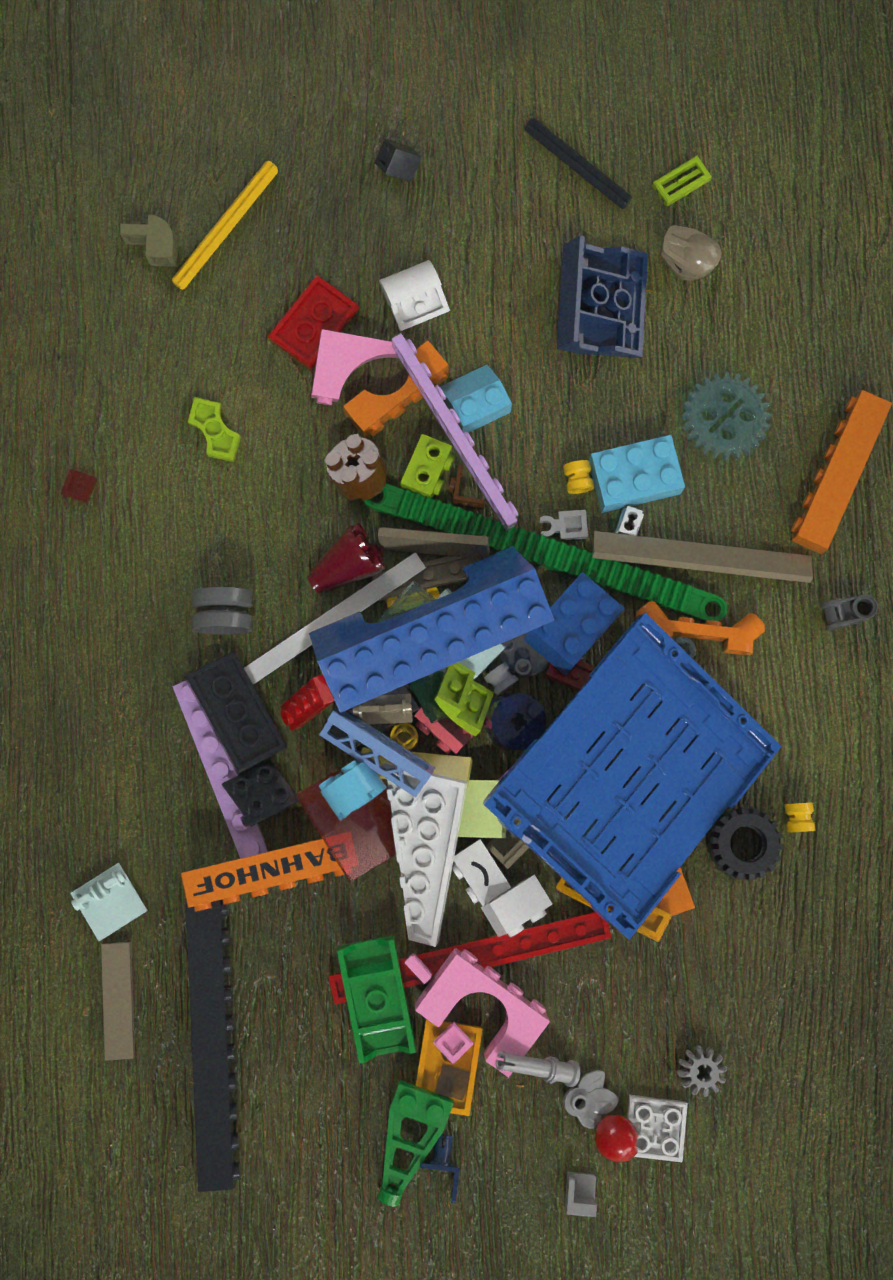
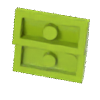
[434,662,494,737]

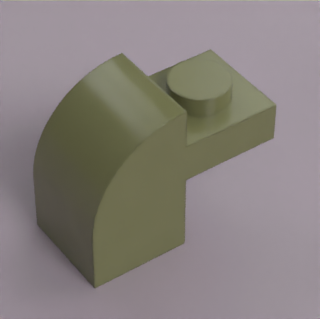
[120,214,178,267]

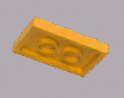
[416,1019,483,1116]

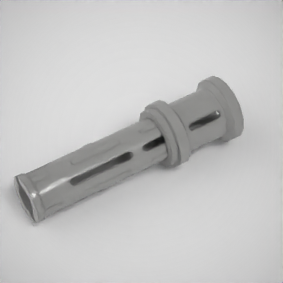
[495,1051,580,1087]

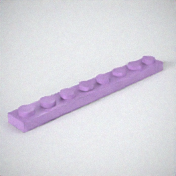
[392,334,518,531]
[172,681,269,859]

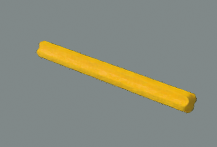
[172,161,278,290]

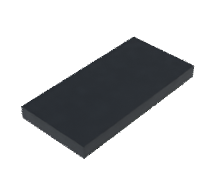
[184,651,287,775]

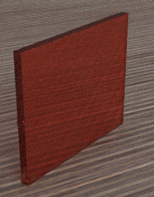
[296,769,396,883]

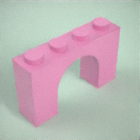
[415,948,550,1078]

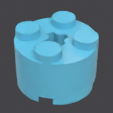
[319,760,387,820]

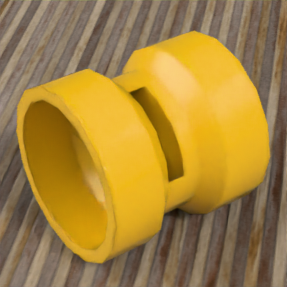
[563,460,594,494]
[390,723,419,751]
[784,803,816,832]

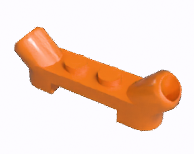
[635,601,765,655]

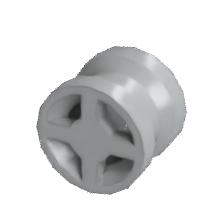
[484,662,519,696]

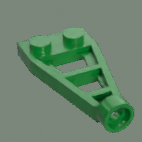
[377,1080,454,1207]

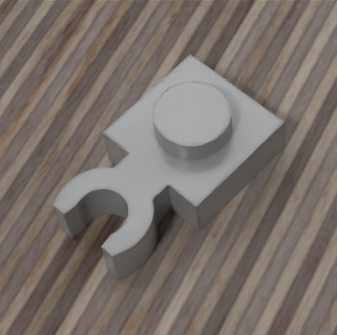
[539,510,588,540]

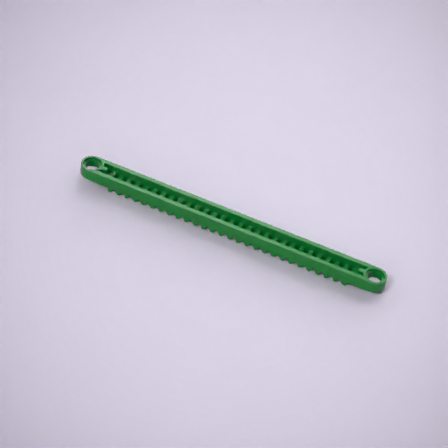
[364,484,727,623]

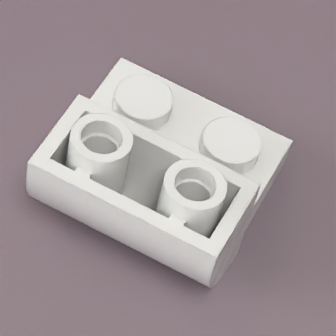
[379,260,450,331]

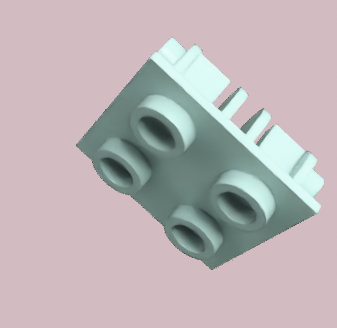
[70,863,148,941]

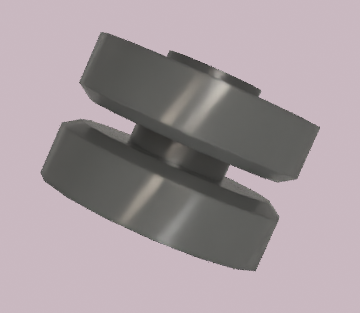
[191,587,253,635]

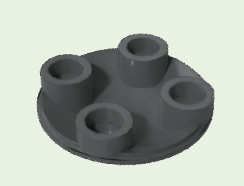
[499,632,550,676]

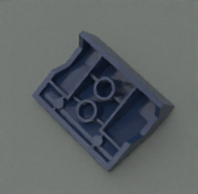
[557,235,648,358]

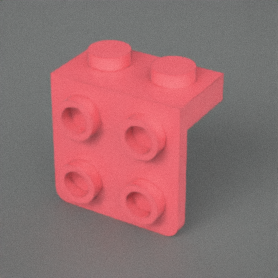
[414,695,491,755]

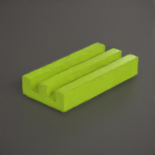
[652,156,712,207]

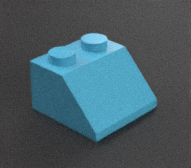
[440,365,512,433]

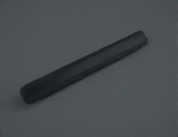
[525,118,632,209]

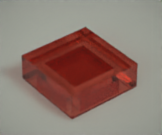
[60,469,98,504]

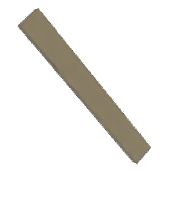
[592,531,813,583]

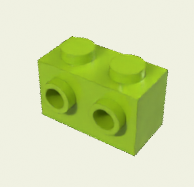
[401,434,455,499]

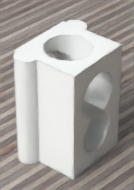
[615,506,644,536]

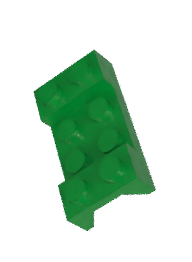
[337,935,416,1064]

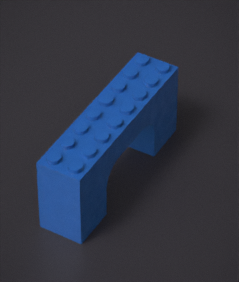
[309,546,555,713]

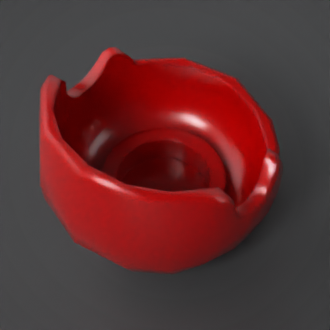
[595,1115,639,1163]

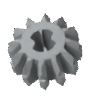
[677,1045,727,1097]

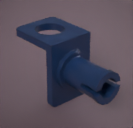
[420,1135,460,1204]

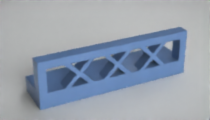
[319,707,435,798]

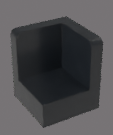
[375,138,422,181]

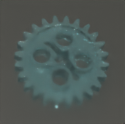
[681,372,772,461]

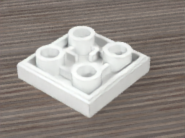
[627,1095,688,1162]

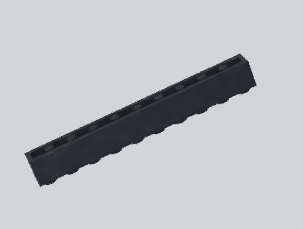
[186,899,242,1192]

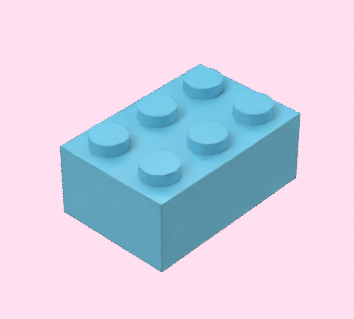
[589,435,685,513]

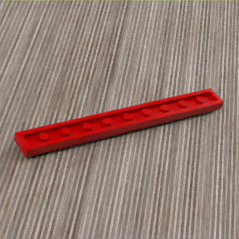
[328,912,612,1005]

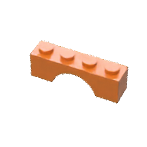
[343,341,449,438]

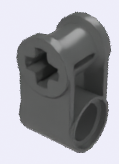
[820,595,878,631]

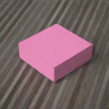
[404,953,432,984]
[433,1021,474,1064]

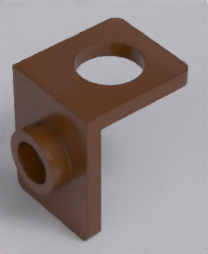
[449,464,485,510]

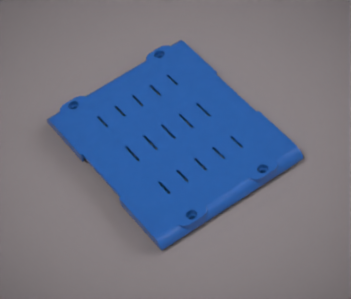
[483,613,782,940]

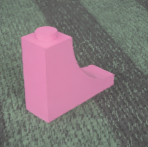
[311,329,399,405]

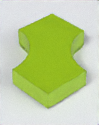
[188,397,241,462]

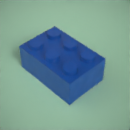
[524,572,625,676]

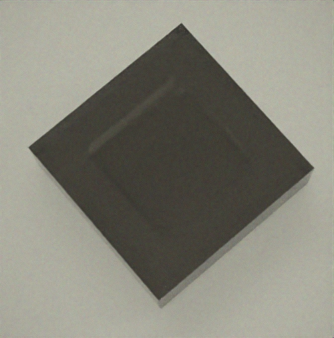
[435,1063,471,1101]

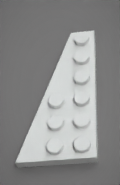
[383,762,468,947]

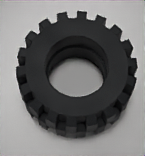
[707,808,784,880]

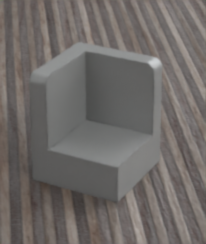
[565,1172,597,1217]

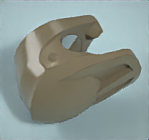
[660,225,722,281]

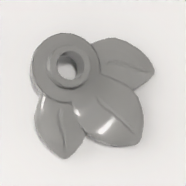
[563,1070,619,1129]

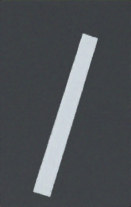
[244,552,426,684]

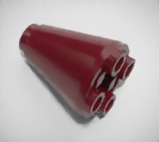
[307,523,386,594]

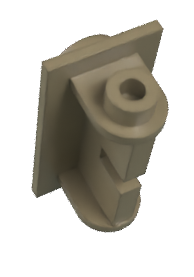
[353,694,412,725]

